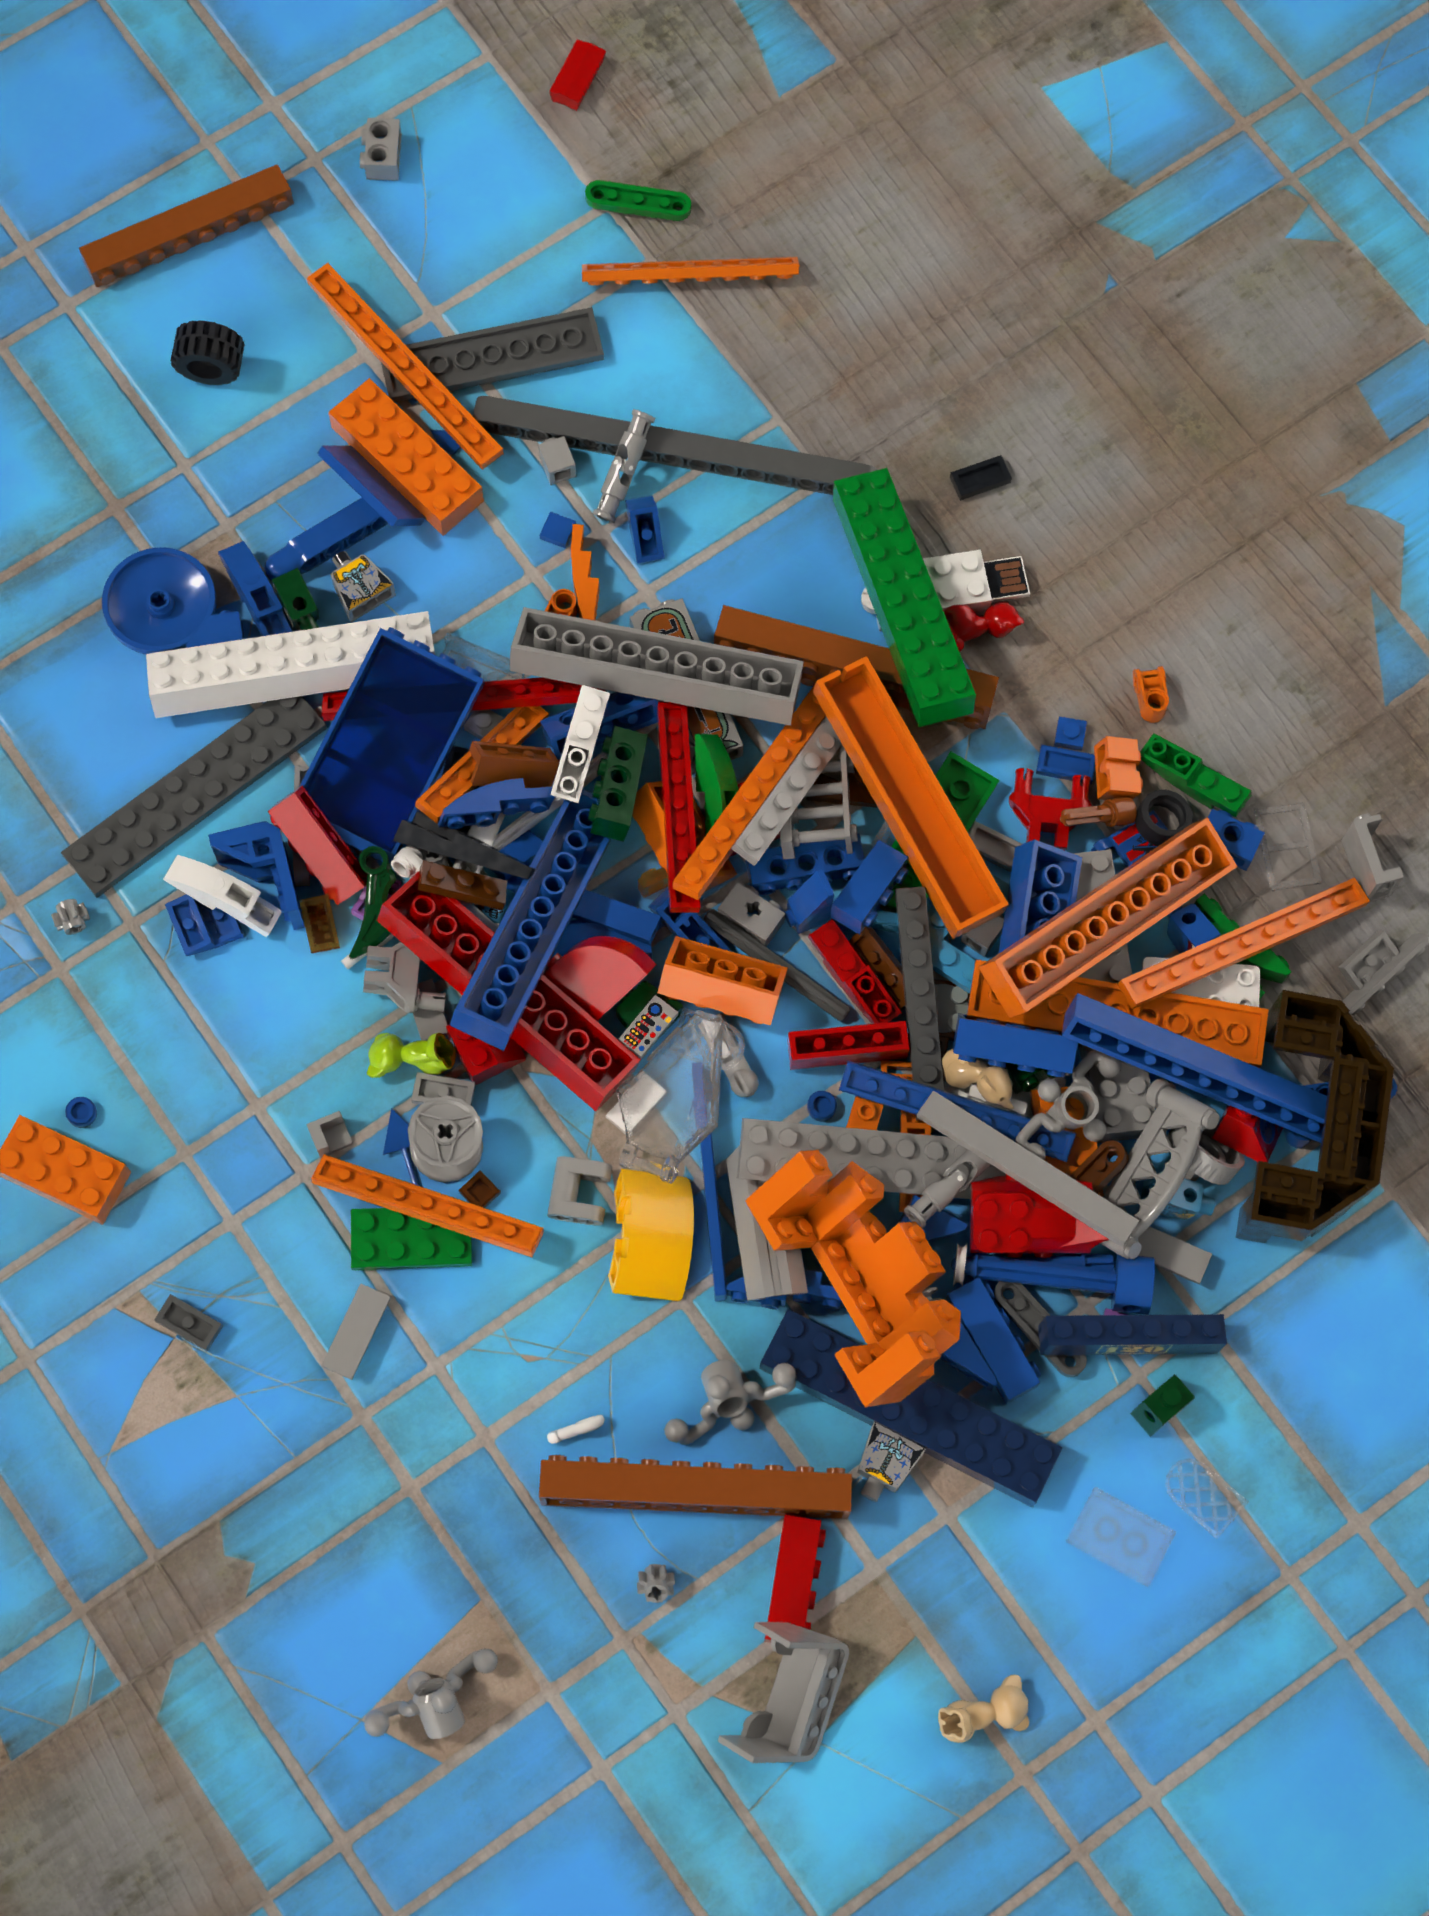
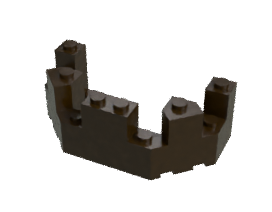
[1236,990,1394,1243]

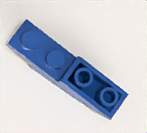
[218,541,293,636]
[438,778,555,829]
[727,1270,845,1310]

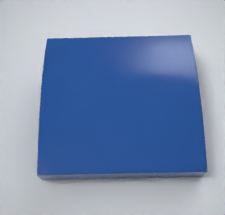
[165,894,244,956]

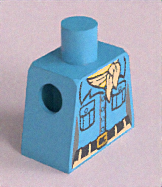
[1139,1171,1215,1220]

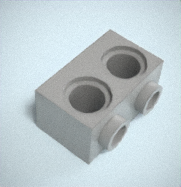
[360,118,402,180]

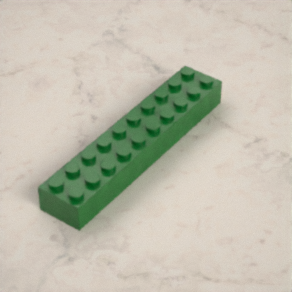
[833,468,976,727]

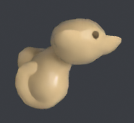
[941,1049,1014,1109]
[938,1675,1029,1743]

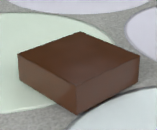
[458,1170,501,1208]

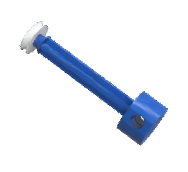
[951,1243,1155,1315]

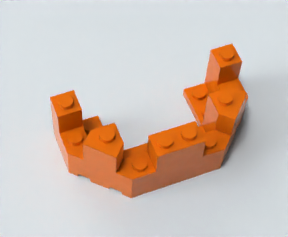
[745,1150,961,1408]

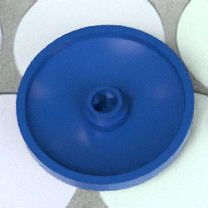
[102,547,217,654]

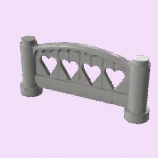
[1100,1078,1220,1259]

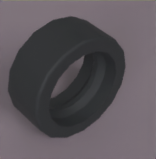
[1135,789,1193,846]

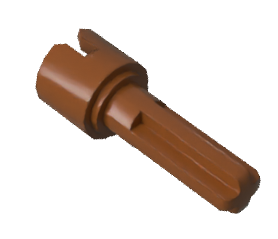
[1060,797,1137,827]

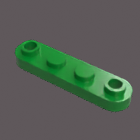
[585,180,691,221]

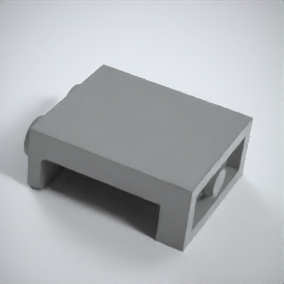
[1341,813,1404,901]

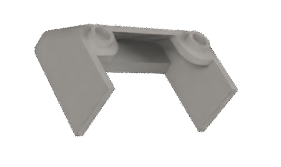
[718,1622,849,1763]

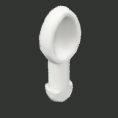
[547,1415,605,1444]

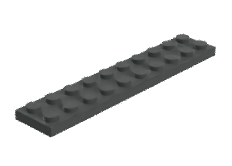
[61,696,327,898]

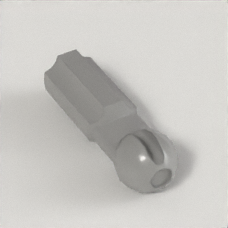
[699,1013,759,1097]

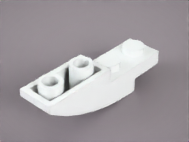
[550,685,610,803]
[163,855,282,937]

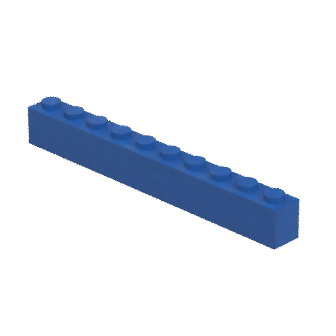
[1062,993,1327,1143]

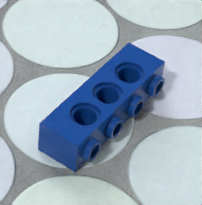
[540,692,658,760]
[745,833,865,895]

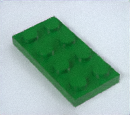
[351,1208,472,1270]

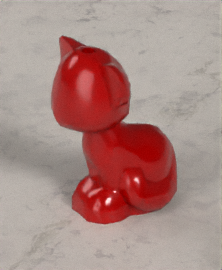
[943,601,1024,653]

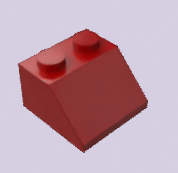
[445,1024,526,1085]

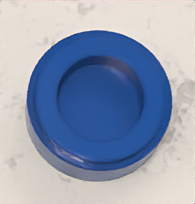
[807,1091,837,1122]
[65,1097,97,1128]

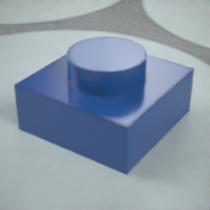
[1054,716,1087,751]

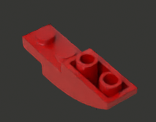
[807,918,902,1024]

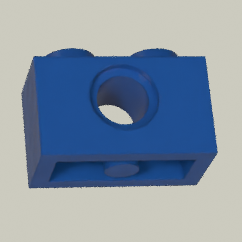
[1208,809,1265,871]

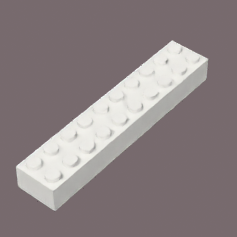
[146,611,438,718]

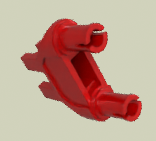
[1009,768,1092,851]

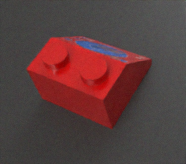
[1212,1105,1283,1162]

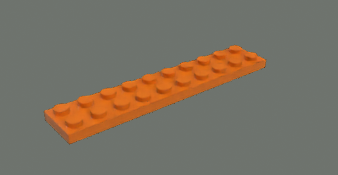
[966,959,1269,1068]

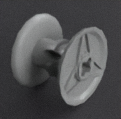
[408,1095,484,1183]

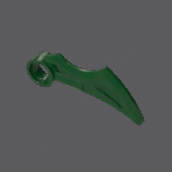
[349,846,397,959]

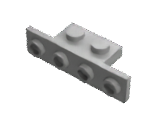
[1338,930,1429,1014]

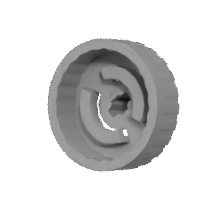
[1168,1125,1245,1185]

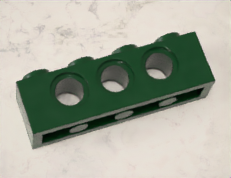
[588,726,648,842]

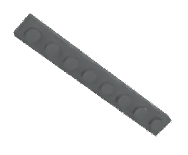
[895,887,944,1121]

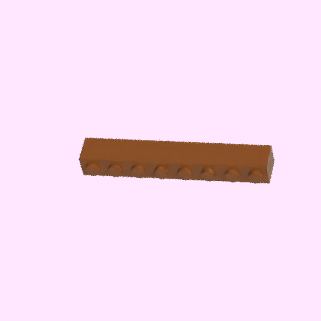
[79,164,294,288]

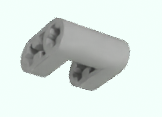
[547,1156,613,1226]

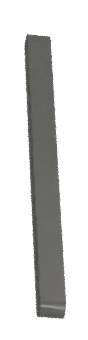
[473,396,878,495]

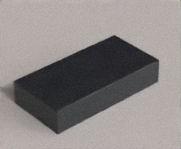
[950,455,1012,501]

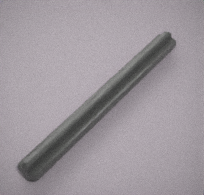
[703,909,850,1021]

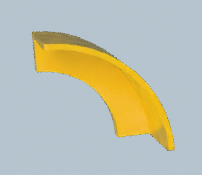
[608,1169,694,1301]

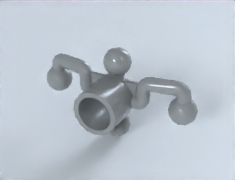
[1016,1050,1121,1160]
[664,1360,796,1445]
[364,1648,498,1739]

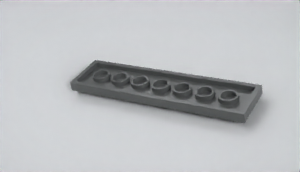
[381,307,604,402]

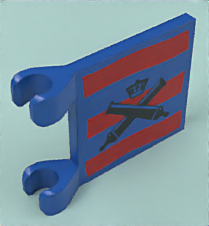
[1091,810,1168,867]

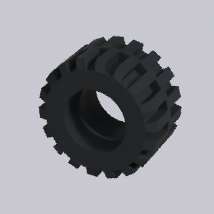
[171,320,245,385]

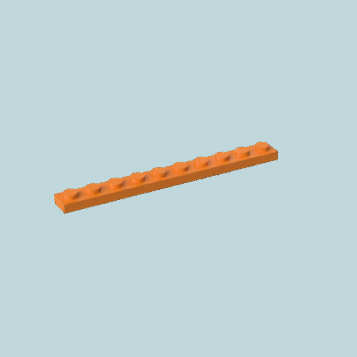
[306,262,504,470]
[673,685,826,900]
[1117,877,1370,1009]

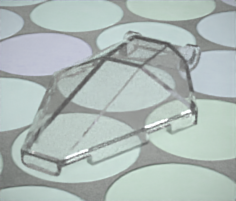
[616,1010,724,1183]

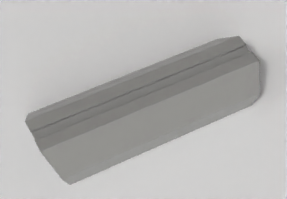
[726,1145,808,1301]

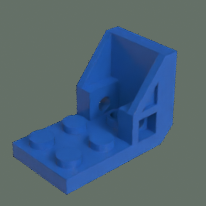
[208,821,305,930]

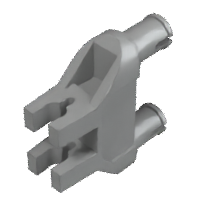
[363,942,446,1013]

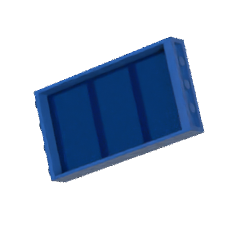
[299,627,485,867]

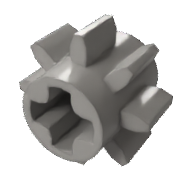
[51,899,90,935]
[637,1564,675,1603]

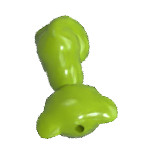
[367,1032,456,1078]

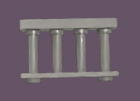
[780,745,858,859]

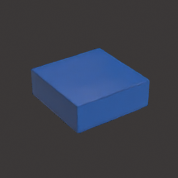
[540,512,576,549]

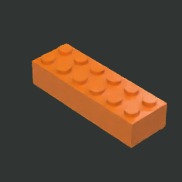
[328,378,484,536]

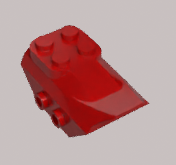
[970,1174,1109,1258]

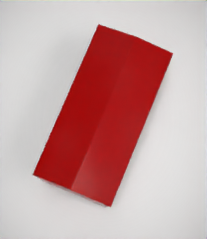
[549,39,606,111]

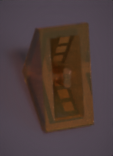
[299,894,340,954]

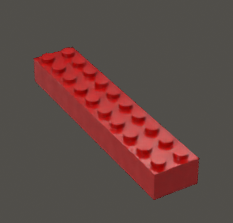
[377,871,641,1112]

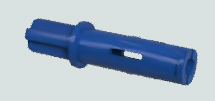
[1024,1253,1114,1270]

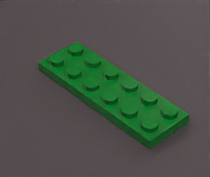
[886,751,999,913]

